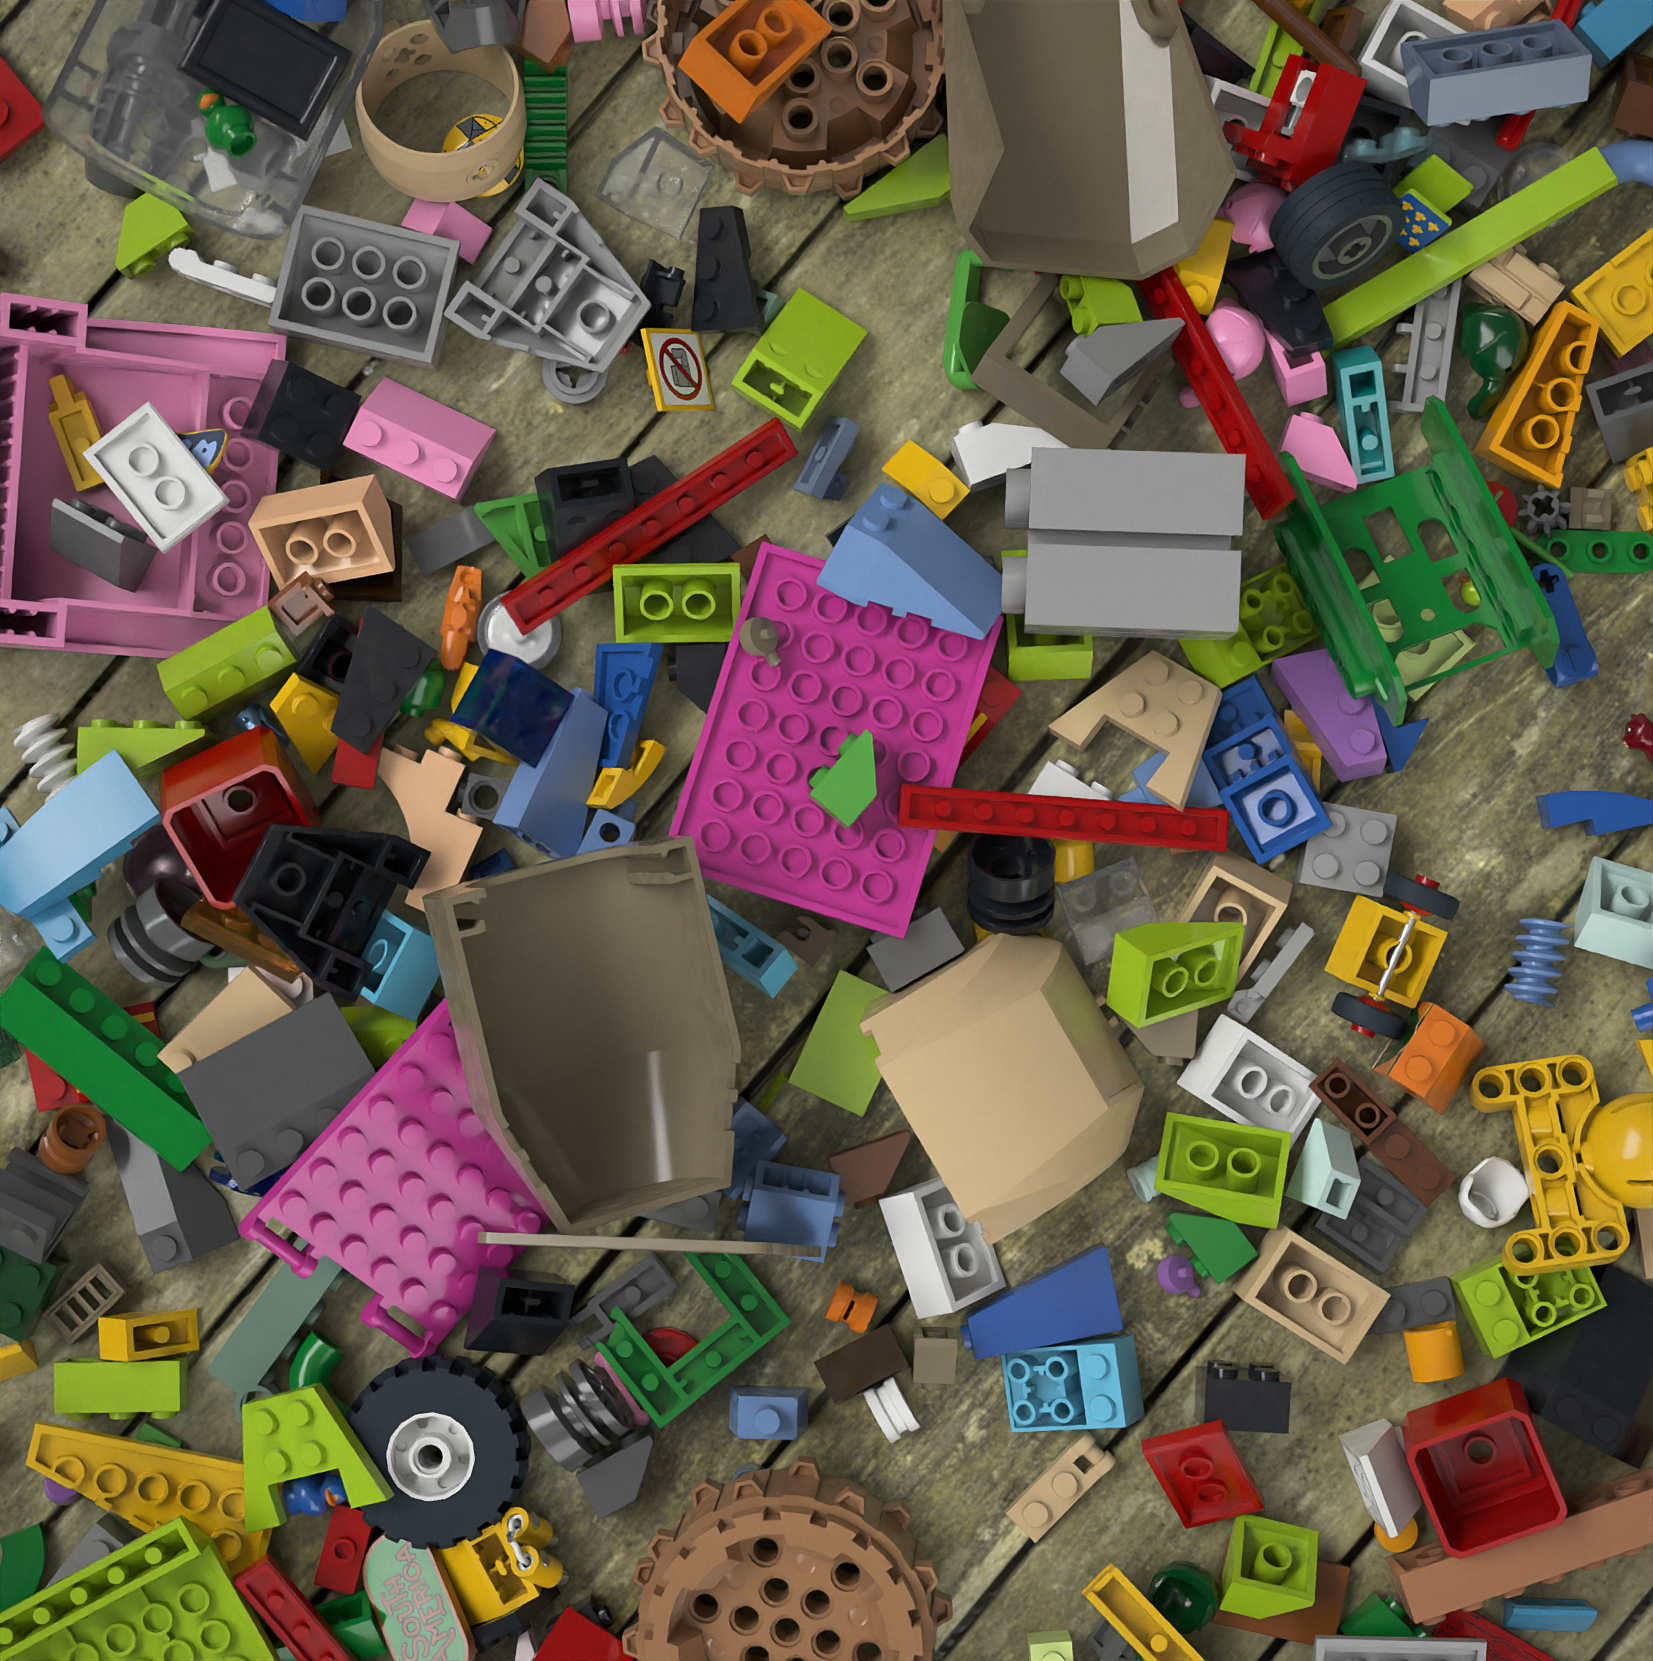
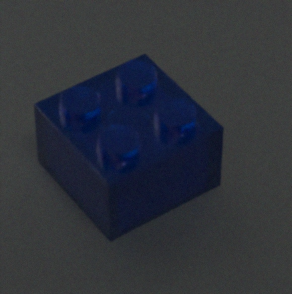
[449,648,575,769]

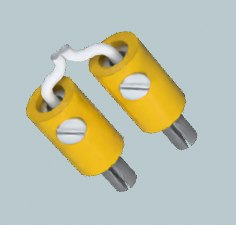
[501,1507,569,1588]

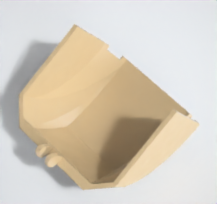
[859,933,1145,1246]

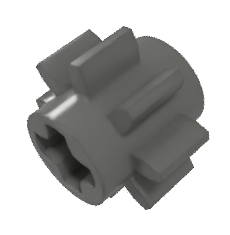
[1518,484,1572,539]

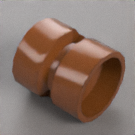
[39,1103,107,1175]

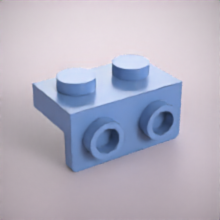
[722,1096,788,1200]

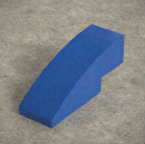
[1535,791,1653,836]

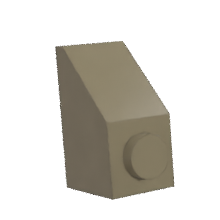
[1111,1009,1198,1066]
[912,1327,957,1391]

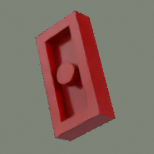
[313,1502,373,1595]

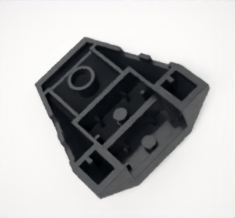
[231,822,432,1003]
[1495,1264,1653,1469]

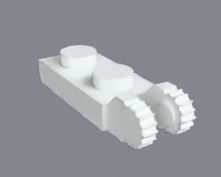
[168,247,277,309]

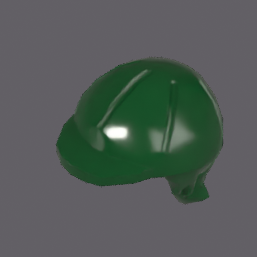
[1458,302,1529,419]
[1134,1560,1220,1661]

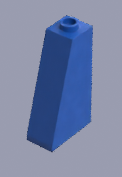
[960,1243,1123,1360]

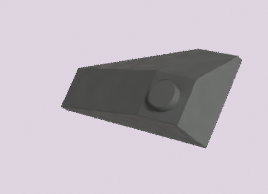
[102,1114,241,1275]

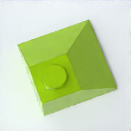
[1219,1514,1319,1619]

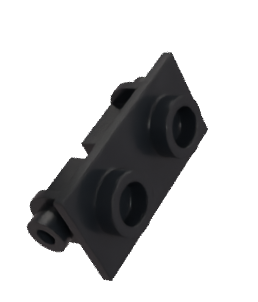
[629,259,686,350]

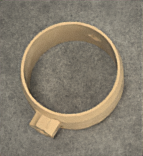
[355,19,527,202]

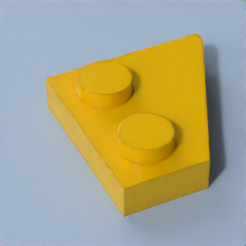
[270,672,340,775]

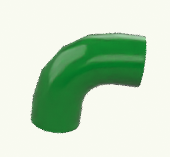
[289,1329,350,1418]

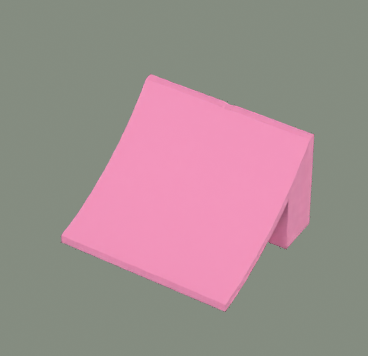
[0,292,287,659]

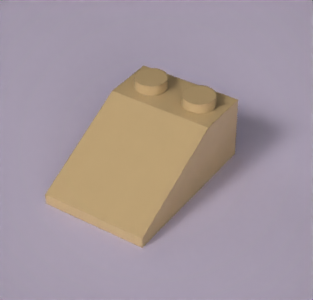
[1176,849,1293,1001]
[157,963,298,1075]
[1231,1221,1391,1365]

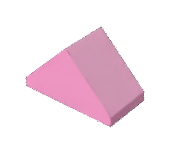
[401,198,493,266]

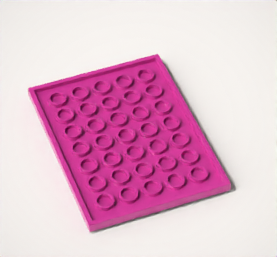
[668,541,1004,940]

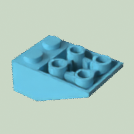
[1001,1334,1145,1432]

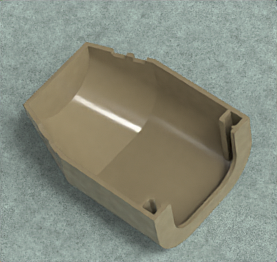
[422,835,742,1235]

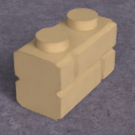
[1462,243,1565,331]

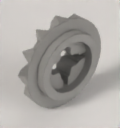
[542,358,608,405]

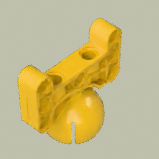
[1468,1055,1653,1276]

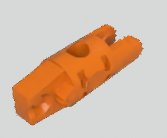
[439,565,484,673]

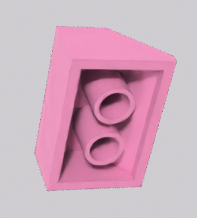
[342,377,497,505]

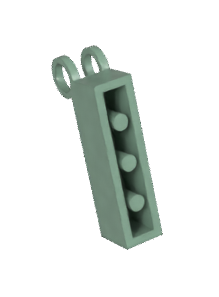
[206,1238,350,1423]

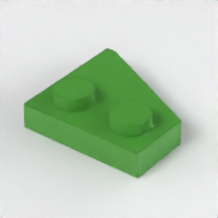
[473,492,551,580]

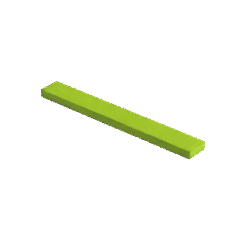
[1320,146,1618,358]

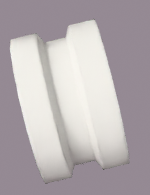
[863,1376,921,1443]

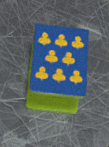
[1393,154,1474,254]

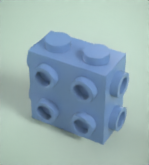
[736,1160,846,1263]

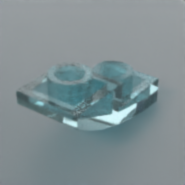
[1335,127,1432,165]

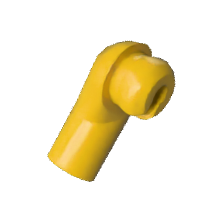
[424,717,480,762]

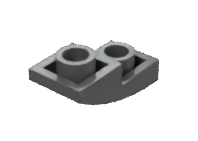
[405,500,496,577]

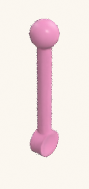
[594,1352,650,1426]

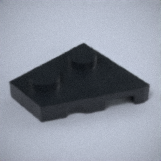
[469,1585,561,1653]

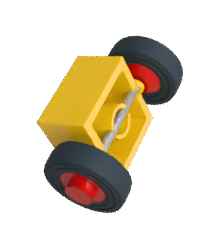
[1324,872,1460,1040]

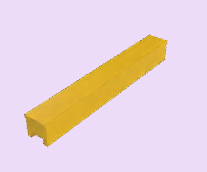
[1081,1562,1205,1661]

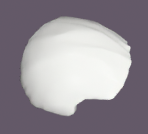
[1458,1156,1529,1228]

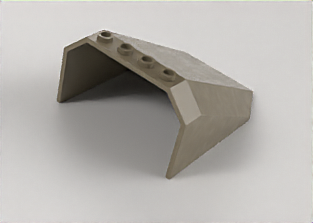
[942,0,1238,281]

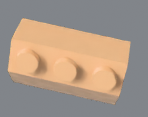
[248,474,395,591]

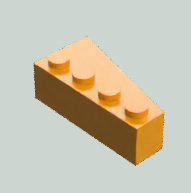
[1473,300,1601,491]

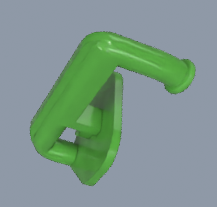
[943,249,1015,390]

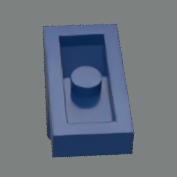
[1370,694,1429,774]

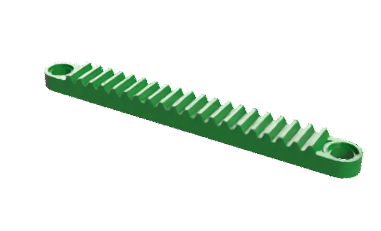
[524,0,568,197]

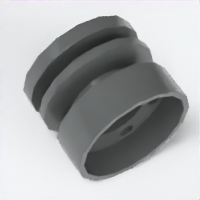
[107,877,222,990]
[520,1358,630,1473]

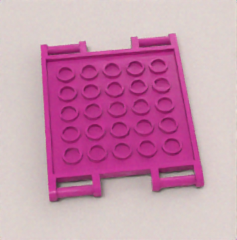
[238,998,551,1359]

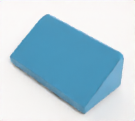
[1504,1597,1597,1632]

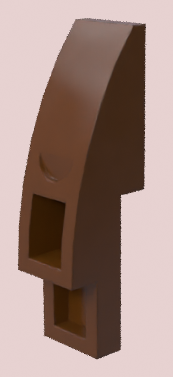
[1308,1057,1457,1208]

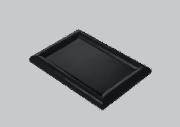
[176,0,353,142]

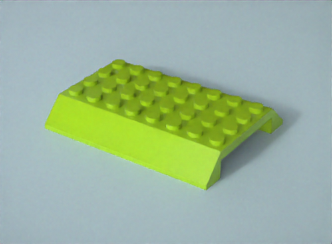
[0,1515,282,1661]

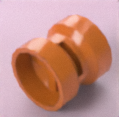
[824,1280,879,1335]

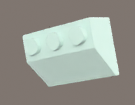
[1574,856,1653,969]

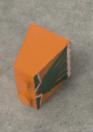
[1371,1001,1486,1115]

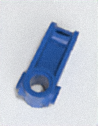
[1531,563,1598,689]

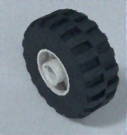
[338,1353,531,1550]

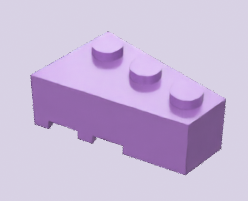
[1270,648,1387,782]

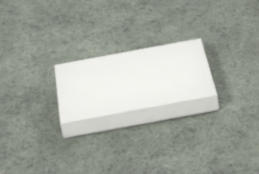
[82,401,230,554]

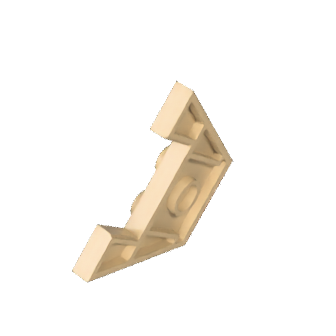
[1047,650,1222,812]

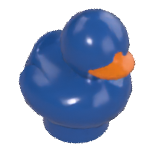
[282,1471,347,1516]

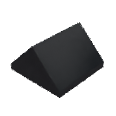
[294,613,359,696]

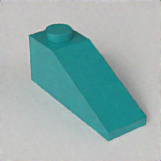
[1329,345,1395,484]

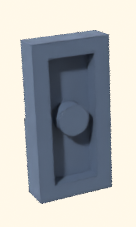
[793,415,861,502]

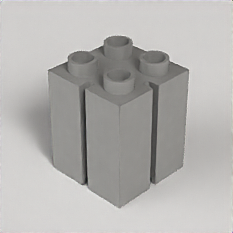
[1001,447,1246,641]

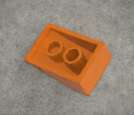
[678,0,833,124]

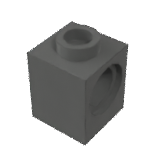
[456,773,511,820]

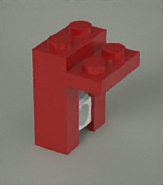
[1222,53,1367,192]

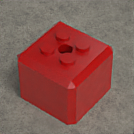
[159,725,322,910]
[1401,1377,1568,1559]

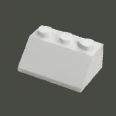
[878,1176,1006,1319]

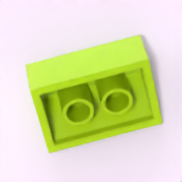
[613,563,742,643]
[156,605,302,725]

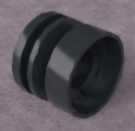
[967,834,1056,936]

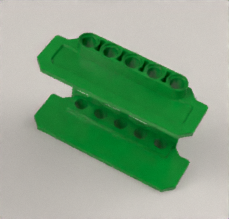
[1273,395,1560,727]

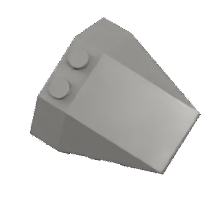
[443,177,652,374]

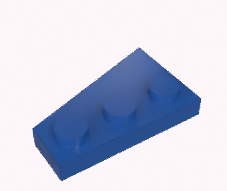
[594,643,664,769]

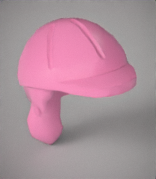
[1215,182,1289,254]
[1179,298,1266,408]

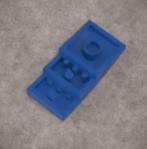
[1201,674,1333,865]

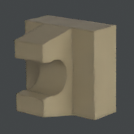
[1565,487,1612,531]

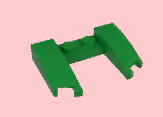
[595,1240,792,1429]

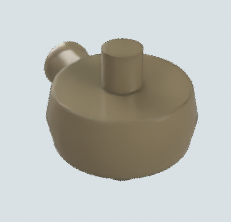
[739,617,782,667]

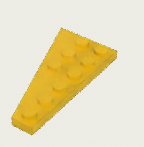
[25,1420,284,1576]

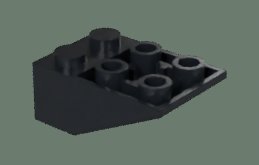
[534,457,637,596]

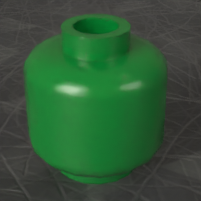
[399,658,447,717]

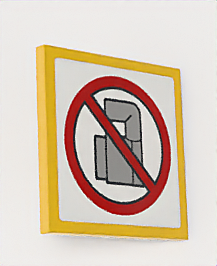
[641,328,715,412]

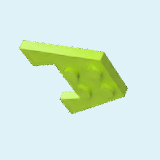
[242,1383,395,1534]

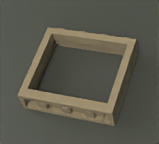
[970,272,1178,450]

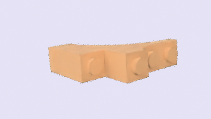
[337,744,487,912]

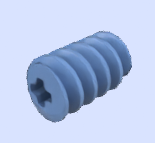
[1504,917,1573,1008]

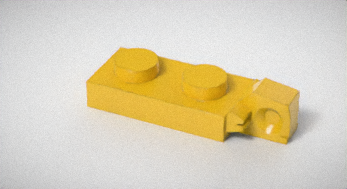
[48,374,106,493]

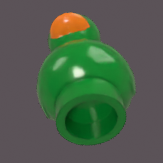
[196,88,257,158]

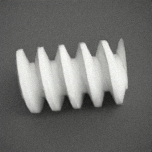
[11,713,77,804]

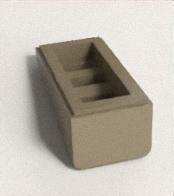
[42,1258,133,1346]

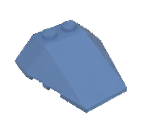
[816,481,1002,640]

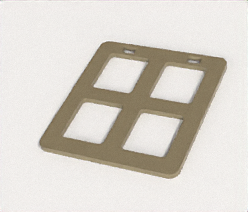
[477,1232,822,1257]

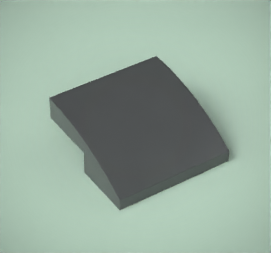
[1310,1156,1429,1276]

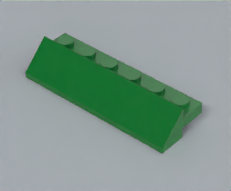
[0,945,213,1172]

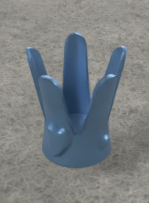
[232,702,289,748]

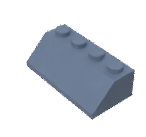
[1400,18,1592,127]

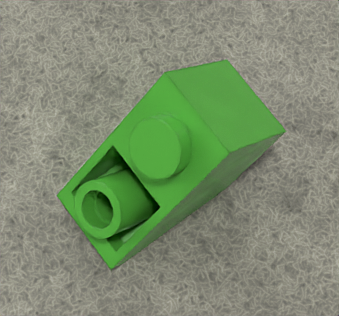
[808,729,877,830]

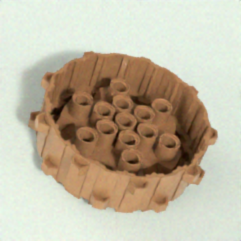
[641,0,946,201]
[622,1455,953,1661]

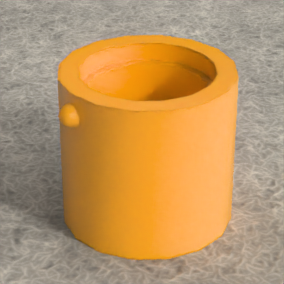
[1402,1320,1467,1383]

